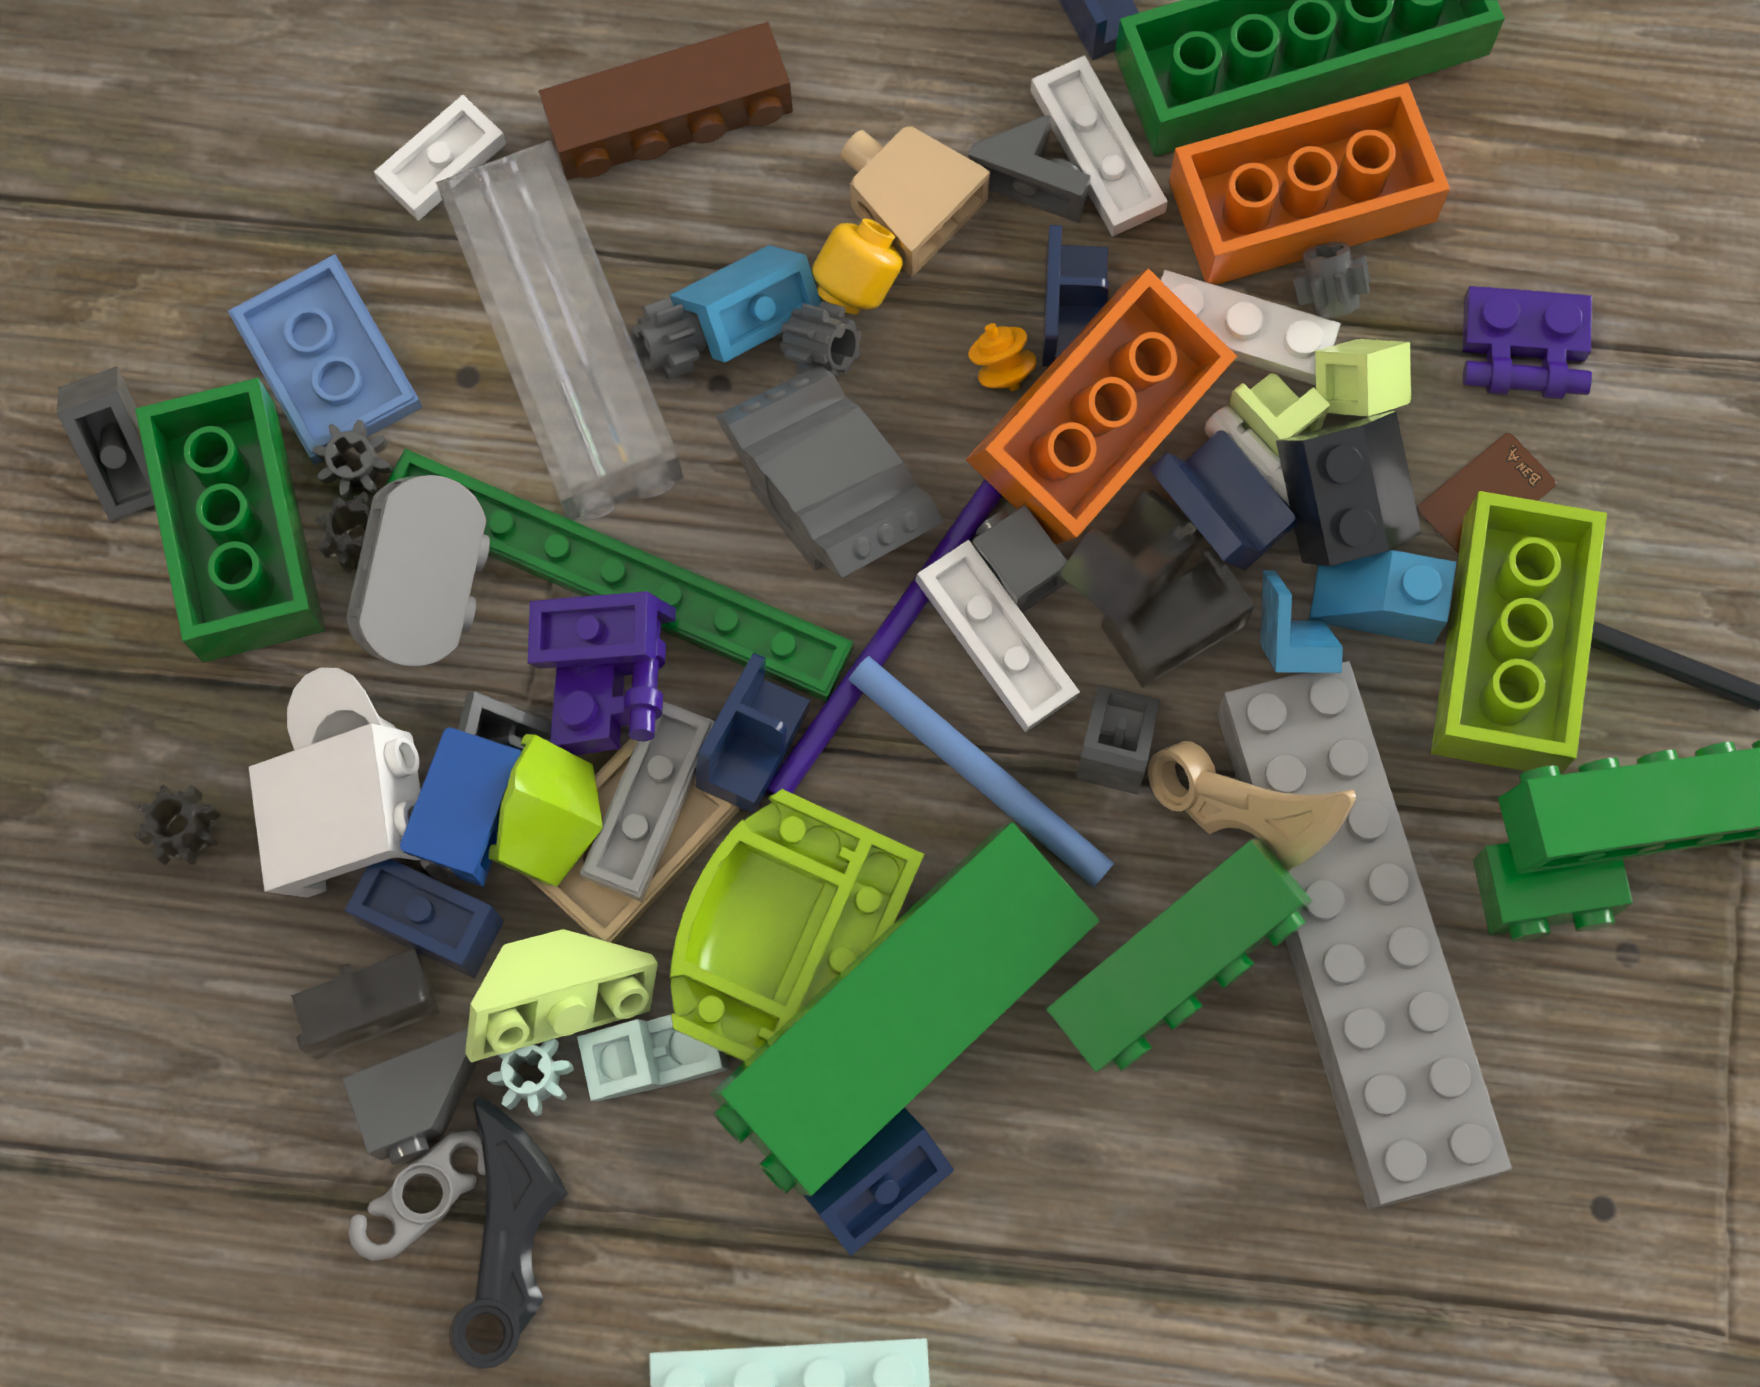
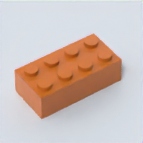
[1169,83,1450,285]
[965,268,1237,545]

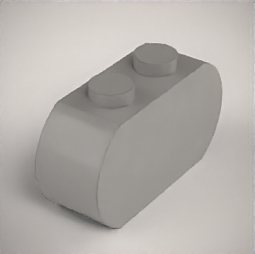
[346,475,490,666]

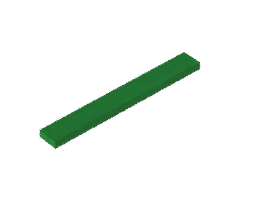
[385,449,854,702]

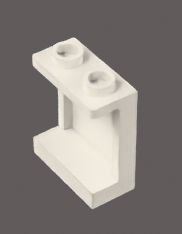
[249,723,420,898]

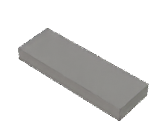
[580,702,715,902]

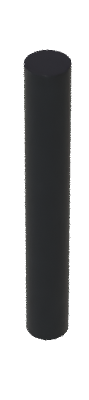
[1591,621,1760,711]

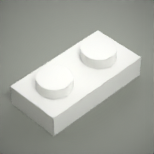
[374,95,506,221]

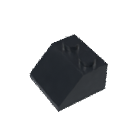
[1276,411,1422,566]

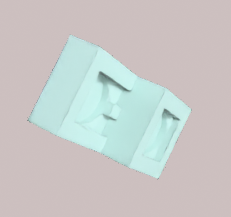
[577,1013,730,1102]

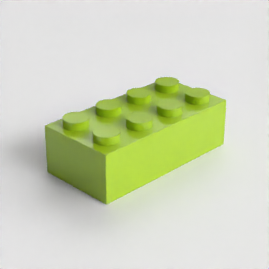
[1431,491,1607,774]

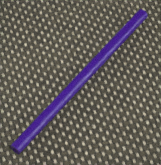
[766,479,1003,796]

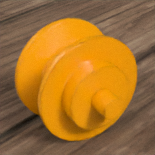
[968,323,1037,391]

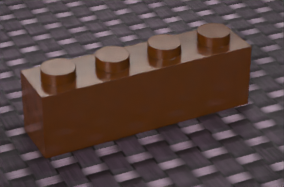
[538,22,793,180]

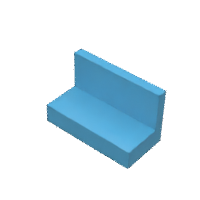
[670,245,821,363]
[1260,570,1343,673]

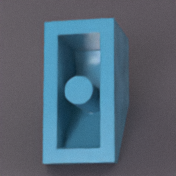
[1309,550,1456,644]

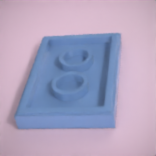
[228,254,423,465]

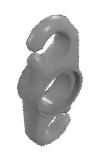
[348,1130,486,1261]

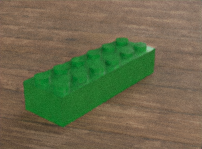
[1115,0,1505,157]

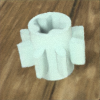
[487,1039,574,1116]

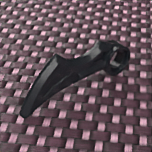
[449,1097,568,1369]

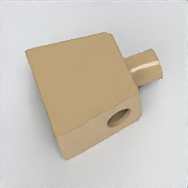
[840,126,990,277]

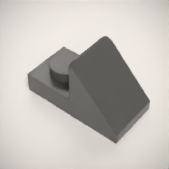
[968,115,1091,223]

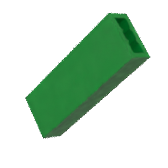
[710,822,1100,1196]

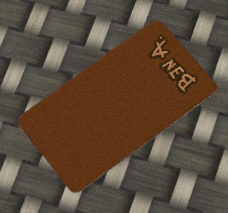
[1417,433,1557,554]

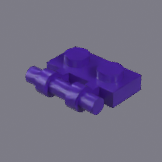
[1462,286,1592,399]
[550,619,666,756]

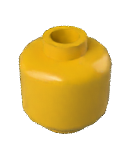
[812,218,903,315]

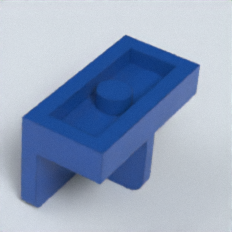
[400,728,521,887]

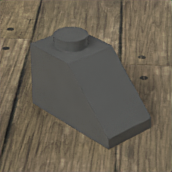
[57,366,155,521]
[342,1028,478,1165]

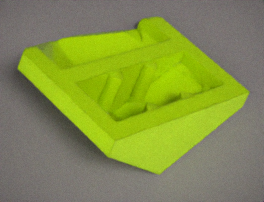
[489,734,603,887]

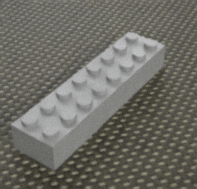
[1216,661,1512,1211]

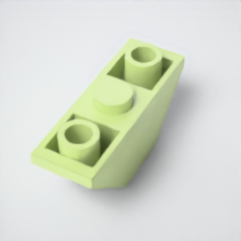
[465,929,658,1062]

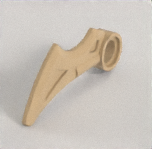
[1148,741,1355,870]

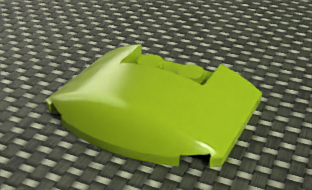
[670,789,924,1062]

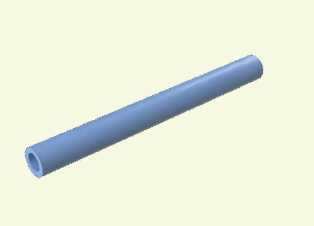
[849,656,1114,888]

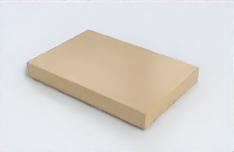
[524,738,739,944]

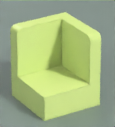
[1315,339,1411,417]
[1228,373,1330,459]

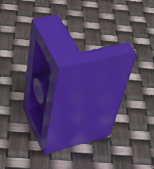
[527,591,676,669]

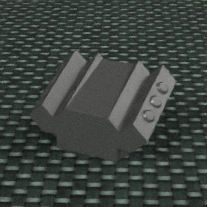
[715,365,944,578]

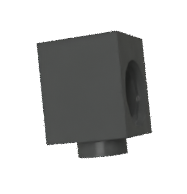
[973,505,1070,613]

